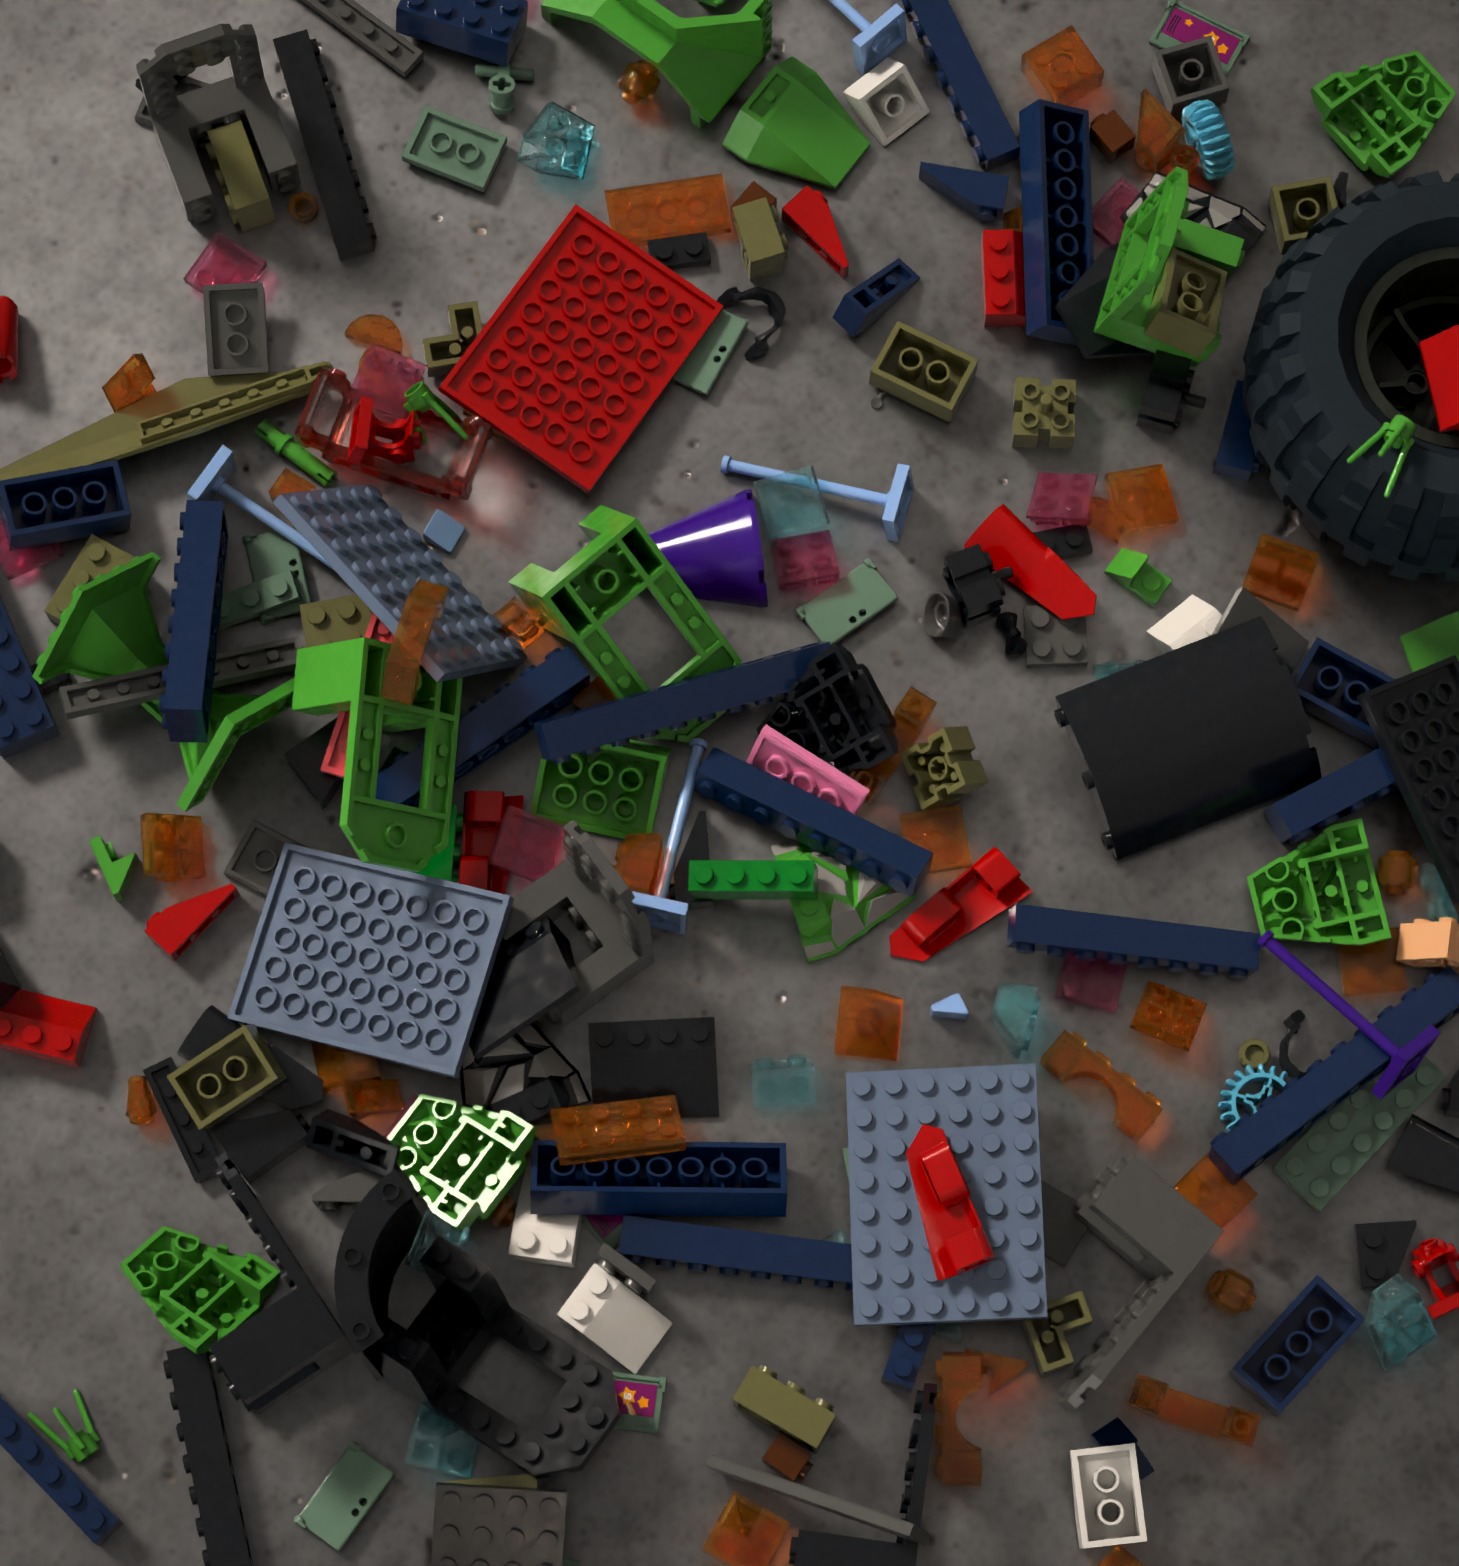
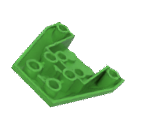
[722,56,870,189]

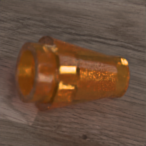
[1170,145,1200,179]
[125,1076,157,1125]

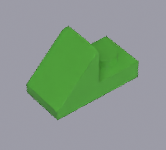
[1104,548,1172,607]
[89,835,139,902]

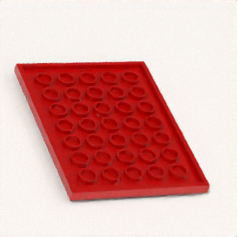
[438,204,724,494]

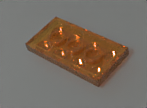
[605,173,731,246]
[550,1095,686,1166]

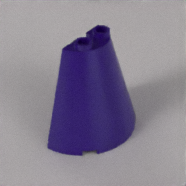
[649,489,768,608]

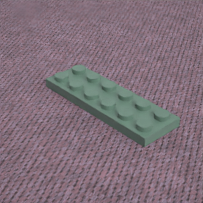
[1272,1056,1447,1213]

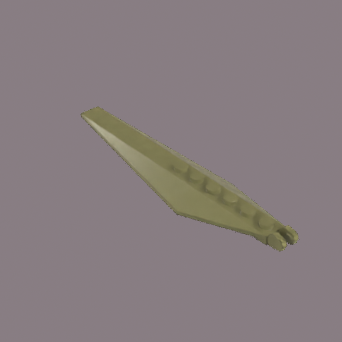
[0,361,338,481]

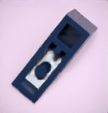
[919,162,1009,221]
[832,258,920,337]
[1213,380,1259,481]

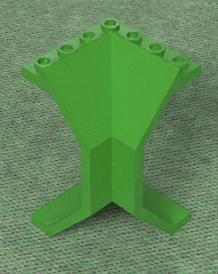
[541,0,773,129]
[32,551,295,812]

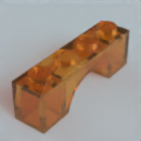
[1039,1029,1163,1143]
[936,1352,982,1486]

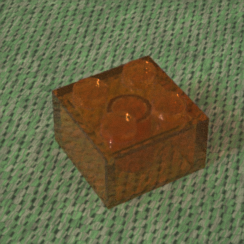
[1020,25,1104,106]

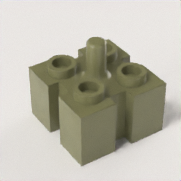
[1012,377,1076,449]
[900,726,989,810]

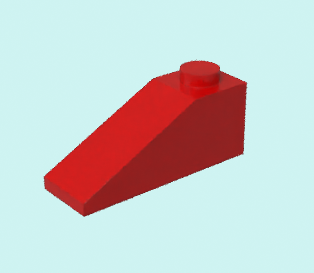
[782,185,849,279]
[144,883,240,961]

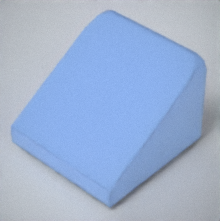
[423,509,466,554]
[930,993,969,1020]

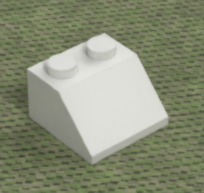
[843,57,930,147]
[1146,594,1222,654]

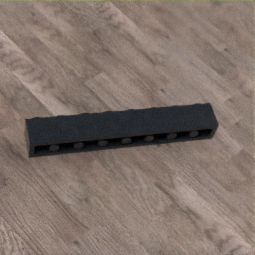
[273,29,377,261]
[163,1347,254,1566]

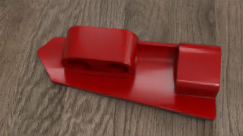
[964,504,1097,620]
[459,790,524,894]
[889,847,1032,962]
[906,1124,995,1281]

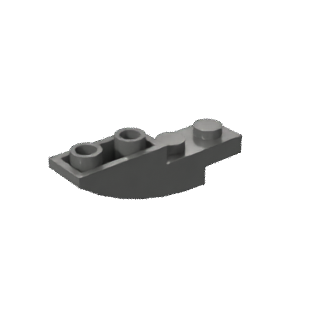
[312,1165,424,1212]

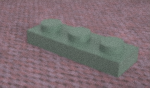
[219,569,302,631]

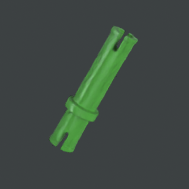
[255,419,338,488]

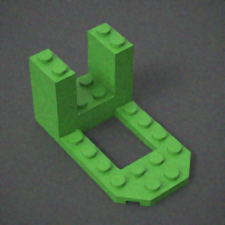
[1094,166,1245,367]
[508,505,742,742]
[292,637,463,872]

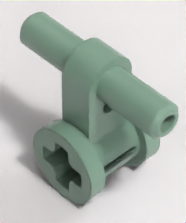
[475,64,534,114]

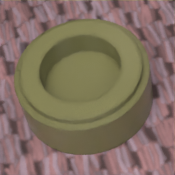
[1238,1039,1270,1072]

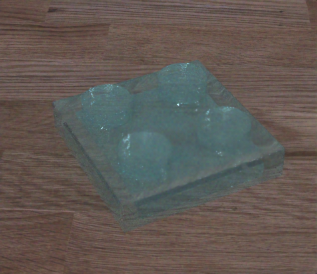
[753,464,830,540]

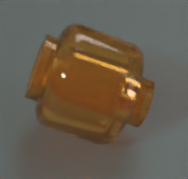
[617,59,661,106]
[1377,850,1419,895]
[1206,1268,1256,1316]

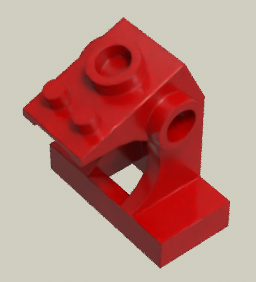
[347,396,423,465]
[1411,1238,1459,1323]

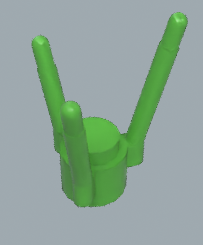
[403,381,469,445]
[1347,414,1417,498]
[27,1389,100,1463]

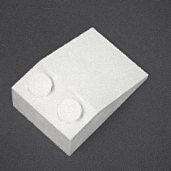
[508,1166,582,1268]
[557,1263,673,1375]
[1070,1443,1147,1549]

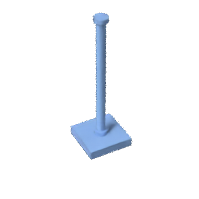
[829,0,907,76]
[187,445,336,572]
[720,455,915,543]
[632,738,708,935]

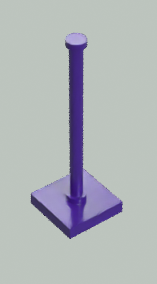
[1257,930,1441,1100]

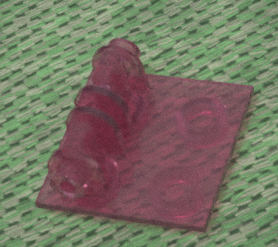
[347,343,427,419]
[1026,472,1098,527]
[770,530,840,591]
[1055,954,1128,1012]

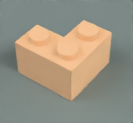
[1396,917,1459,975]

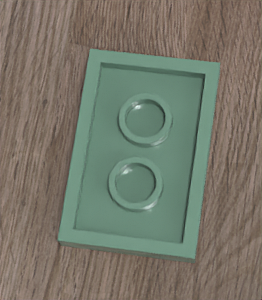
[402,105,507,192]

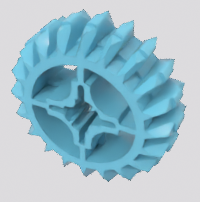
[1181,99,1235,181]
[1218,1063,1288,1133]

